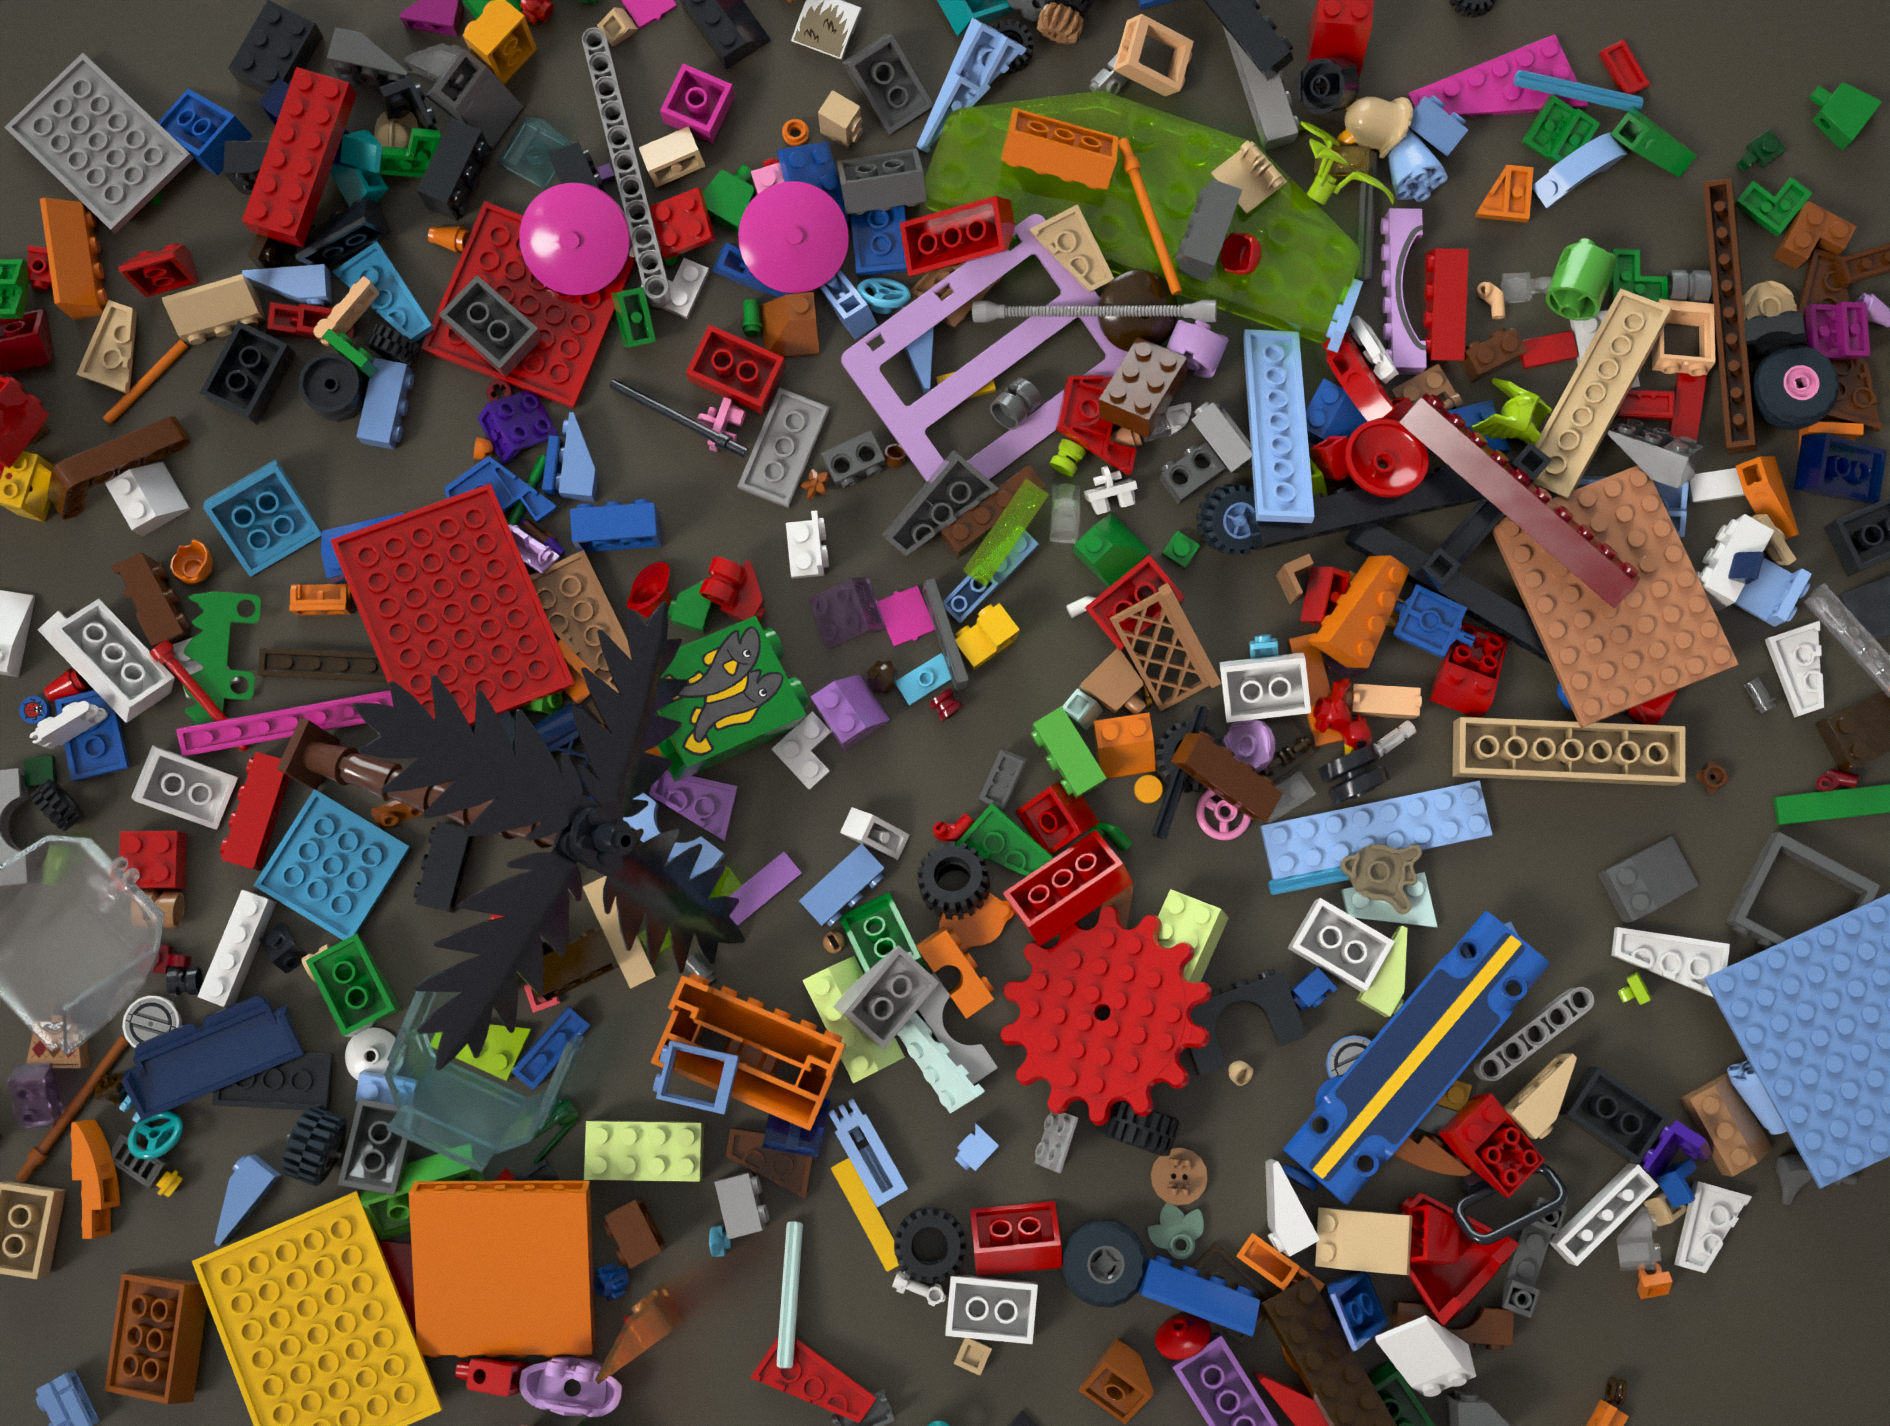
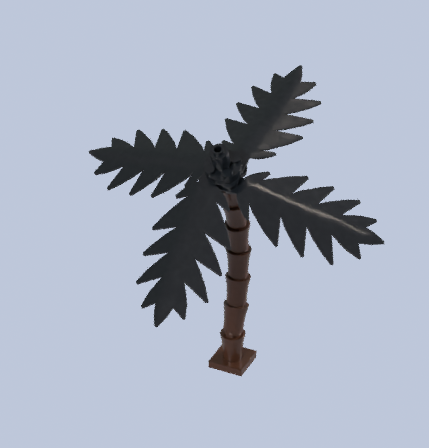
[277,601,745,1071]

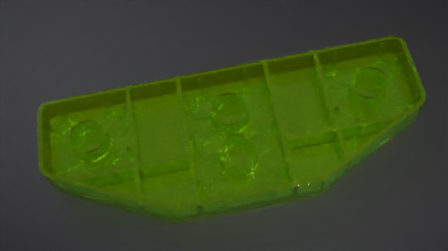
[924,90,1360,342]

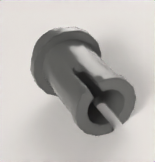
[1743,677,1776,714]
[685,952,718,986]

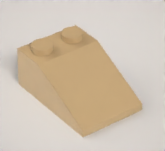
[1503,1054,1577,1139]
[1315,1207,1412,1275]

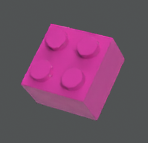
[660,63,735,144]

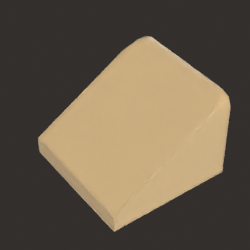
[597,7,638,47]
[1644,1190,1687,1226]

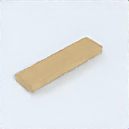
[583,876,657,989]

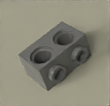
[821,430,886,489]
[1159,442,1225,505]

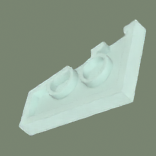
[1341,872,1437,928]

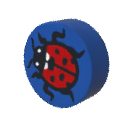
[19,696,51,725]

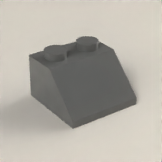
[1446,1389,1510,1426]

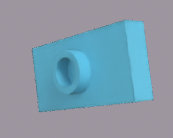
[896,653,951,706]

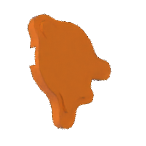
[939,893,1014,953]

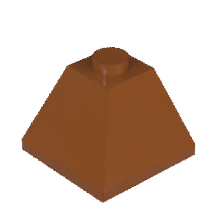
[761,292,820,358]
[1078,1338,1154,1424]

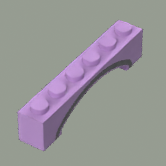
[1380,208,1426,375]

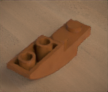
[1393,1133,1471,1176]

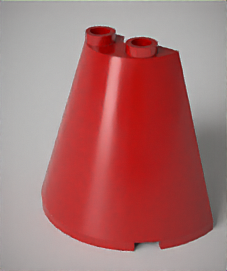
[1399,1192,1519,1328]

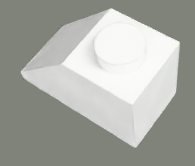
[840,807,909,860]

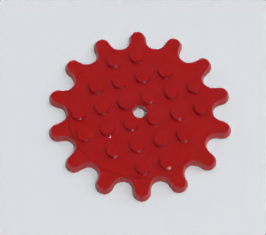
[1000,905,1212,1126]

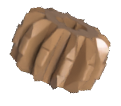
[1037,2,1084,45]

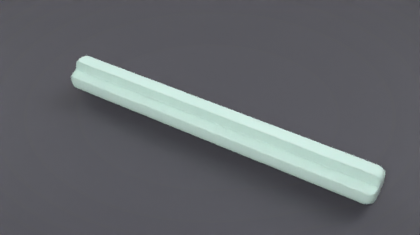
[776,1221,803,1368]

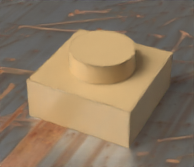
[954,1338,992,1376]

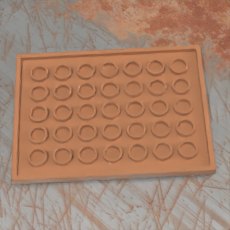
[1491,465,1739,728]

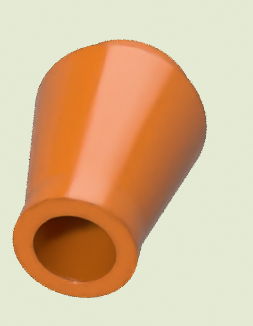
[428,226,470,253]

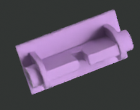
[508,524,560,574]

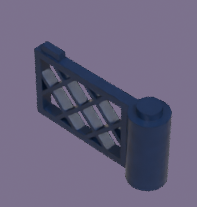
[533,702,597,803]

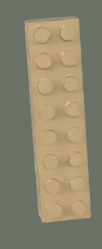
[1452,717,1685,786]

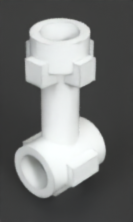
[892,1270,946,1306]

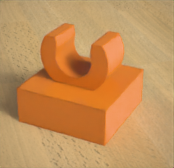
[1637,1263,1673,1299]

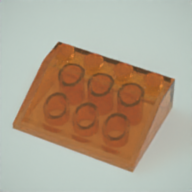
[595,1289,684,1384]

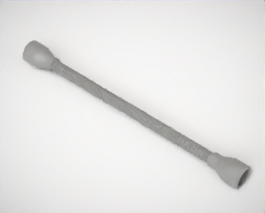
[972,300,1217,323]

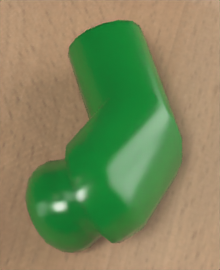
[1090,821,1132,852]

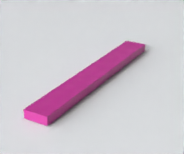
[176,690,393,757]

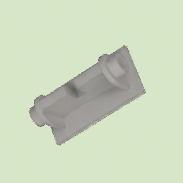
[1089,53,1141,104]

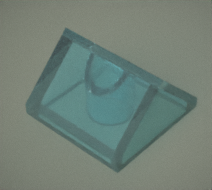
[498,117,572,189]

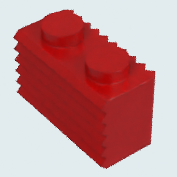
[1300,567,1351,627]

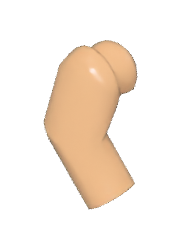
[1477,282,1506,319]

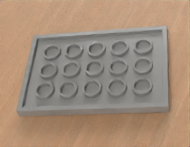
[4,53,193,234]

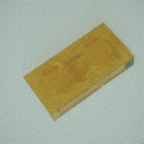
[1314,146,1371,176]

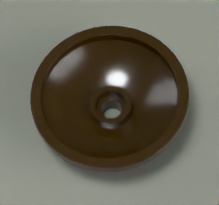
[1098,270,1178,352]

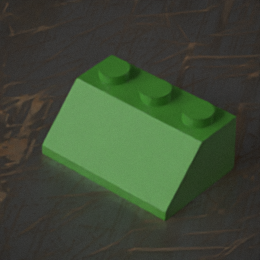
[1030,706,1107,799]

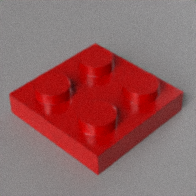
[649,187,715,259]

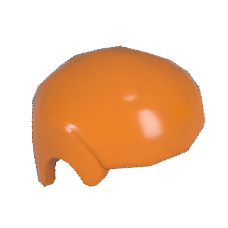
[170,540,214,584]

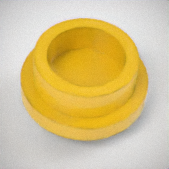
[156,1170,183,1197]

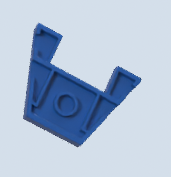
[444,456,559,523]

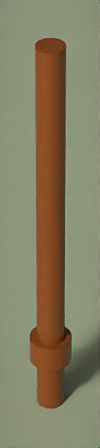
[15,1035,129,1183]

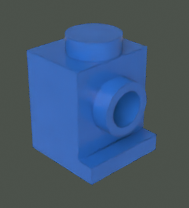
[1290,967,1338,1011]

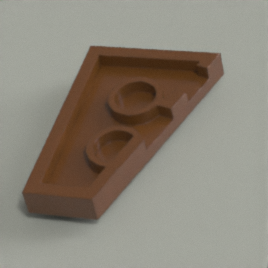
[726,1128,815,1199]

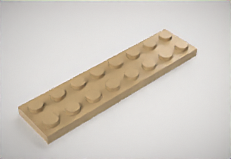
[1532,288,1672,500]

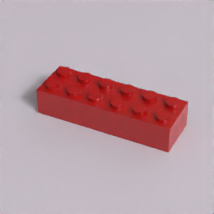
[242,67,357,247]

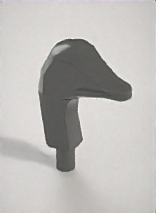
[1775,1153,1857,1205]

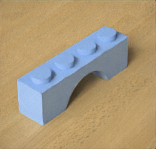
[623,793,726,879]

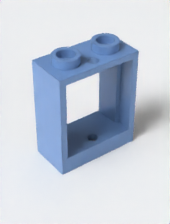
[653,1041,740,1114]

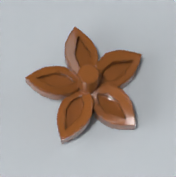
[800,469,830,501]

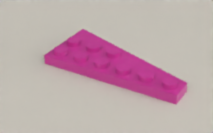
[1407,34,1588,117]

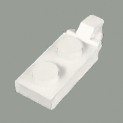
[1349,315,1399,384]

